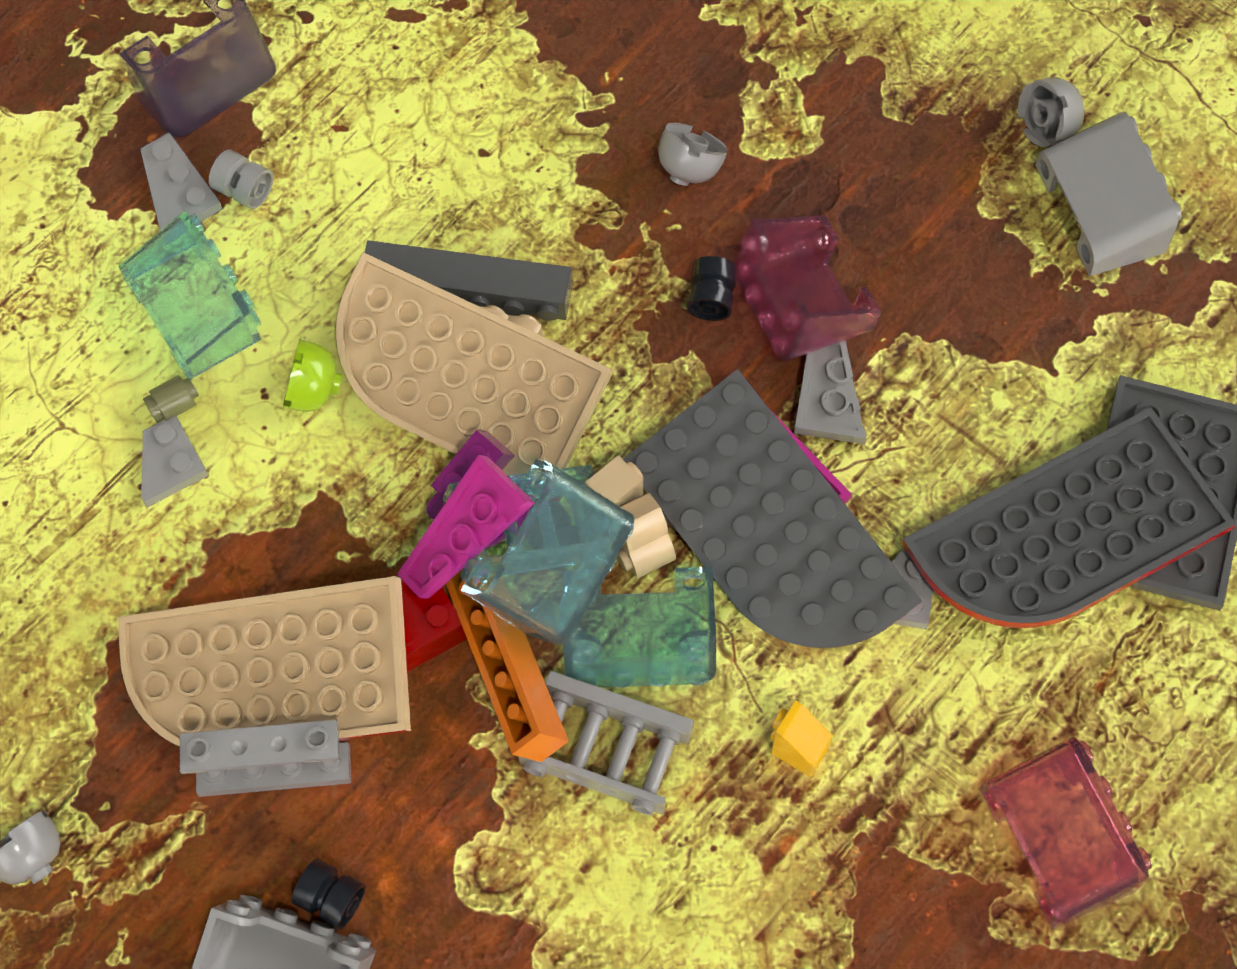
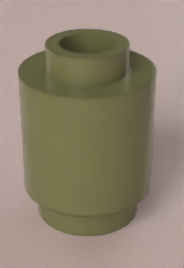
[143,375,199,423]

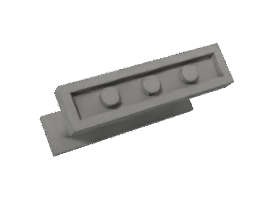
[518,671,694,815]
[180,720,351,797]

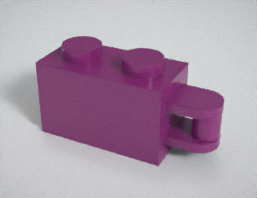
[426,430,515,519]

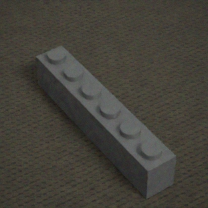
[364,240,573,321]

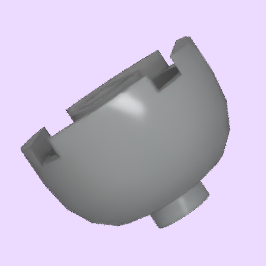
[1018,77,1085,147]
[658,122,727,186]
[0,810,61,884]

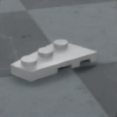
[140,133,223,243]
[794,333,866,444]

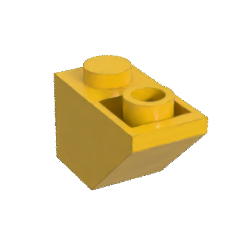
[770,700,833,777]

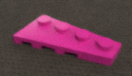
[397,455,535,599]

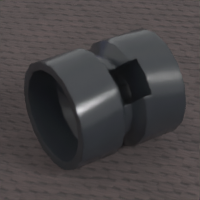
[686,256,738,321]
[291,858,366,930]

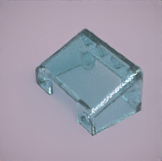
[118,210,261,380]
[461,459,634,644]
[563,567,716,688]

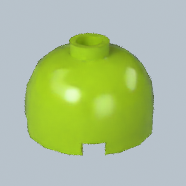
[283,339,342,412]

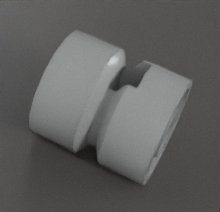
[209,149,274,210]

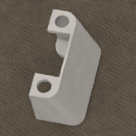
[1035,112,1181,277]
[192,895,376,969]

